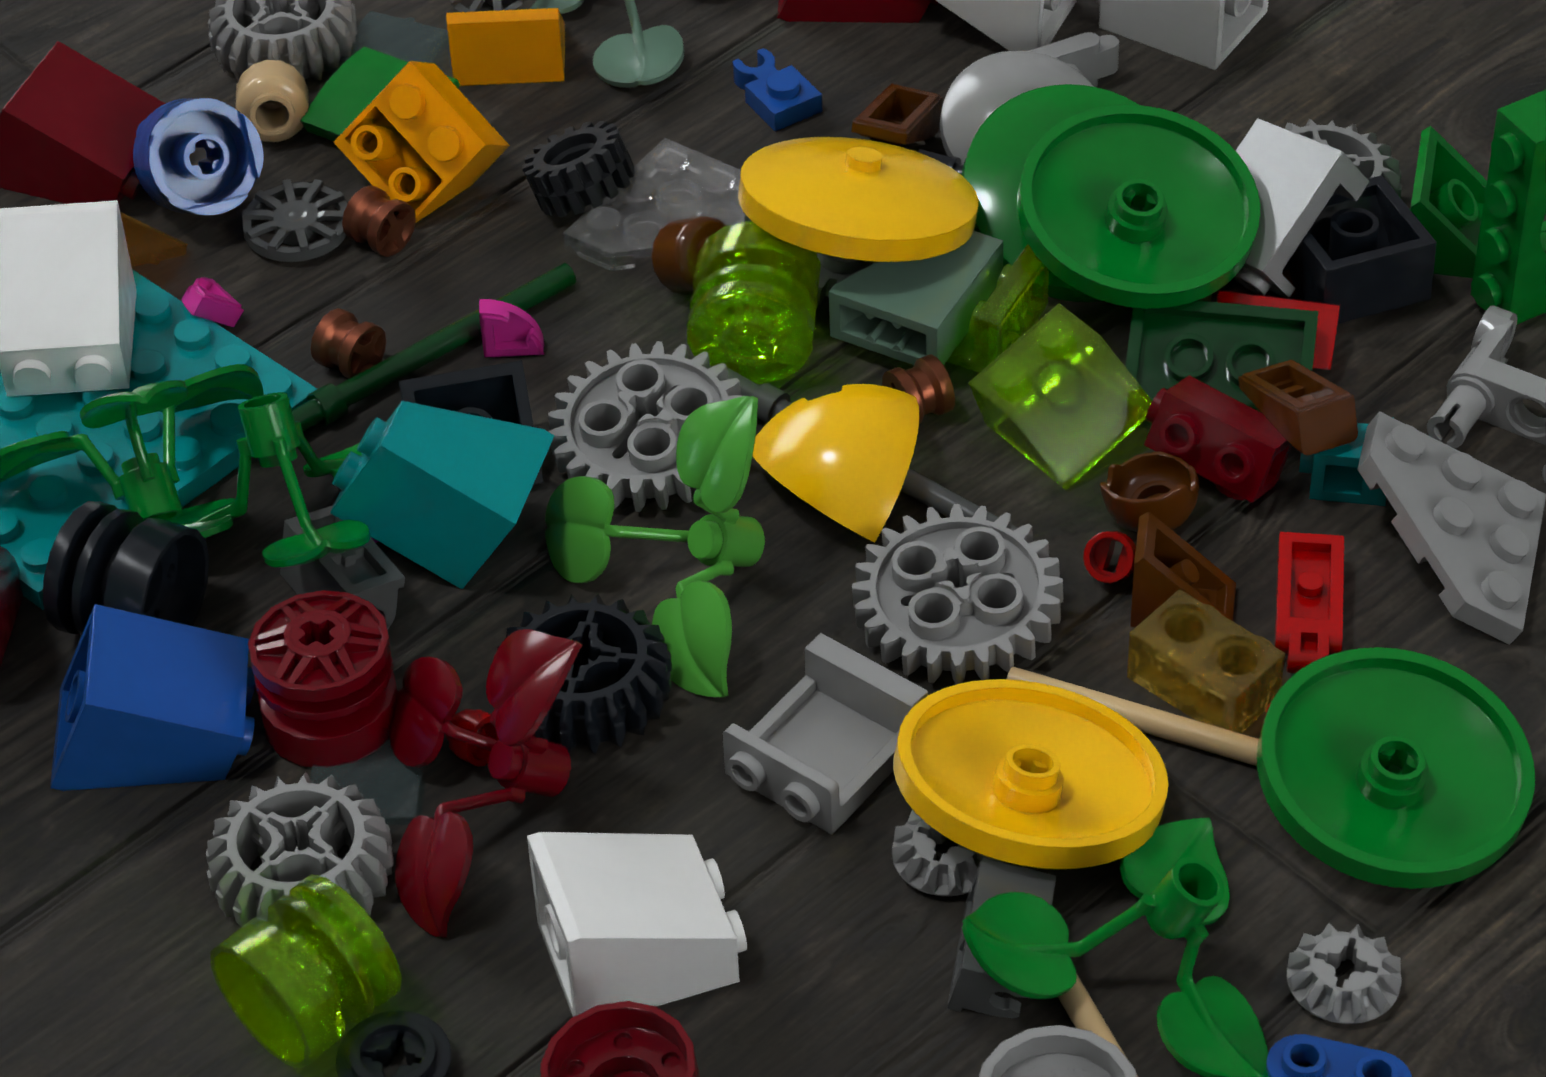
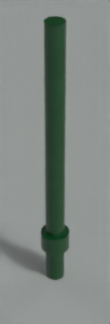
[292,263,576,431]

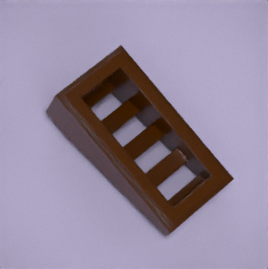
[851,84,943,145]
[1238,359,1358,456]

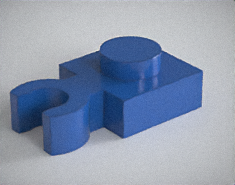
[733,48,822,132]

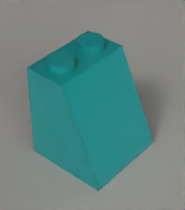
[330,401,555,589]

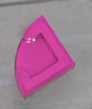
[182,277,244,327]
[479,299,544,357]

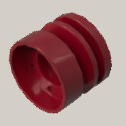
[248,590,398,769]
[540,1001,699,1077]

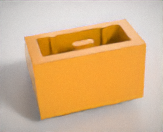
[334,61,510,223]

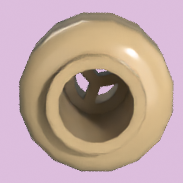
[236,60,309,142]

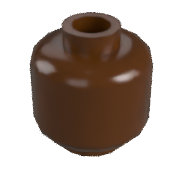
[651,216,740,295]

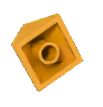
[446,8,565,86]

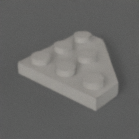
[1357,411,1546,645]

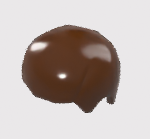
[1099,451,1200,533]

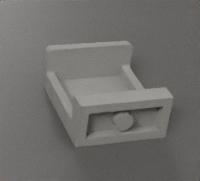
[1234,118,1370,299]
[723,633,928,835]

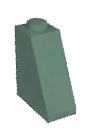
[829,231,1003,365]

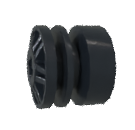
[43,501,209,635]

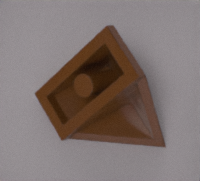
[1130,511,1236,635]

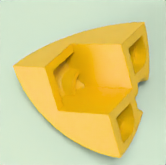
[753,384,919,543]

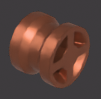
[342,185,416,257]
[310,308,387,379]
[882,354,955,424]

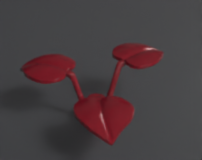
[390,629,582,938]

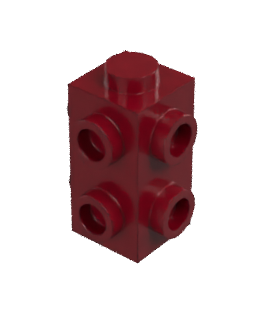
[1144,375,1292,503]

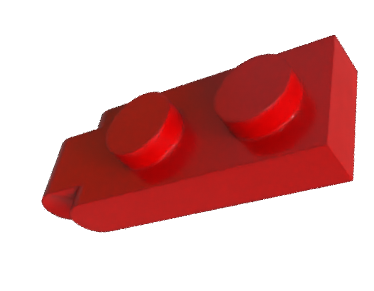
[1274,531,1344,673]

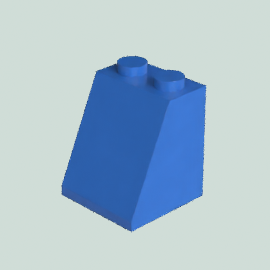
[50,604,256,791]

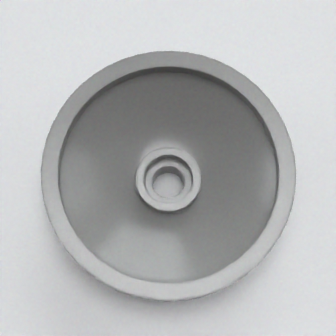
[940,51,1094,165]

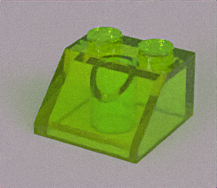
[969,303,1152,490]

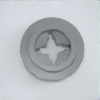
[892,809,1000,896]
[1287,923,1402,1024]

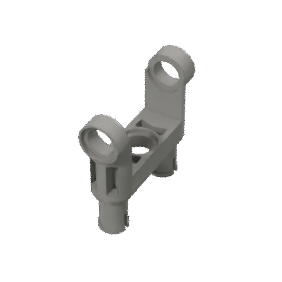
[1427,305,1546,483]

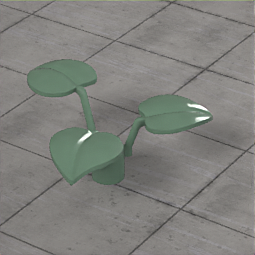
[516,0,685,88]

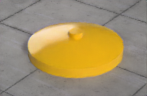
[738,137,979,262]
[893,679,1168,869]

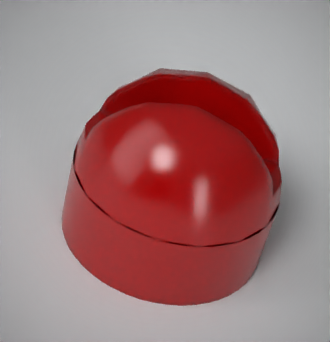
[1083,531,1136,583]
[446,708,499,766]

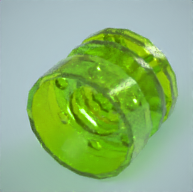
[687,221,821,384]
[210,874,402,1069]

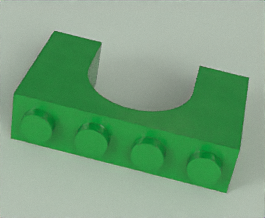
[1470,89,1546,325]

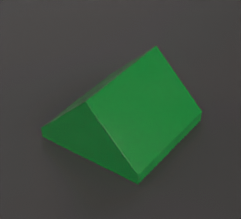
[1410,126,1487,278]

